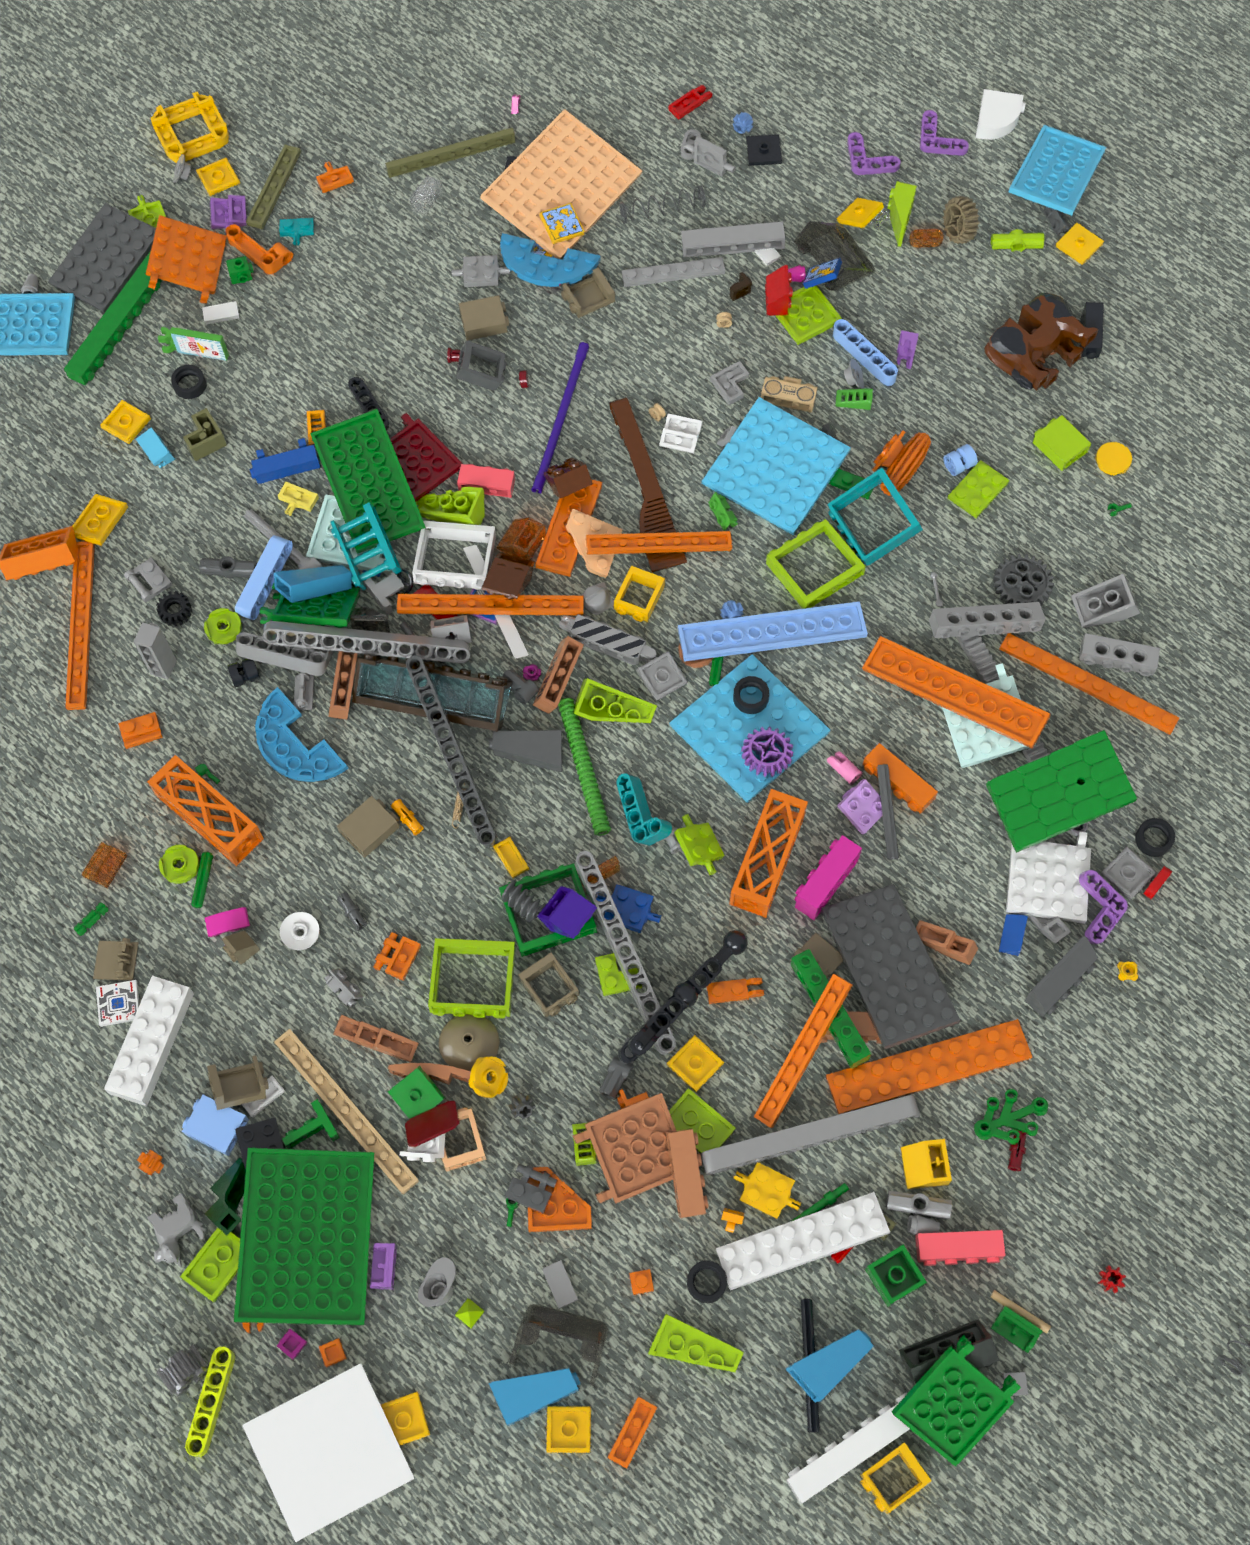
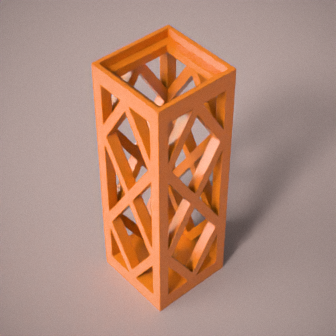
[147,755,264,866]
[729,789,808,918]

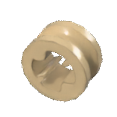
[717,312,732,327]
[649,403,666,422]

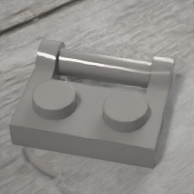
[124,558,172,602]

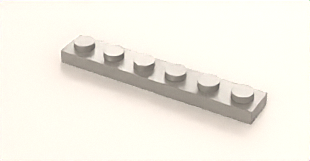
[621,257,725,287]

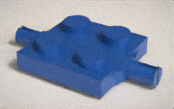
[596,884,662,933]

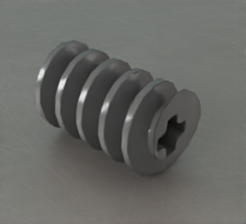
[502,880,546,922]

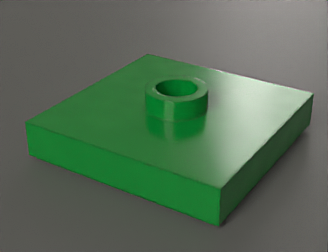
[388,1066,445,1119]

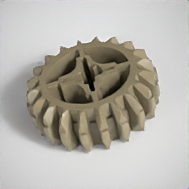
[942,196,980,244]

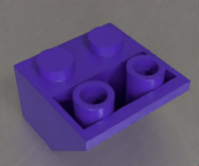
[537,886,597,939]

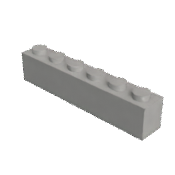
[681,221,785,257]

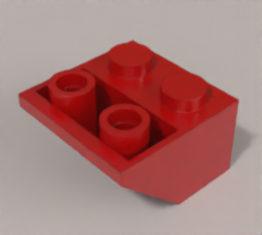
[765,265,792,316]

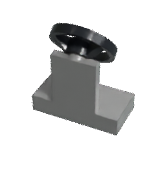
[364,569,414,615]

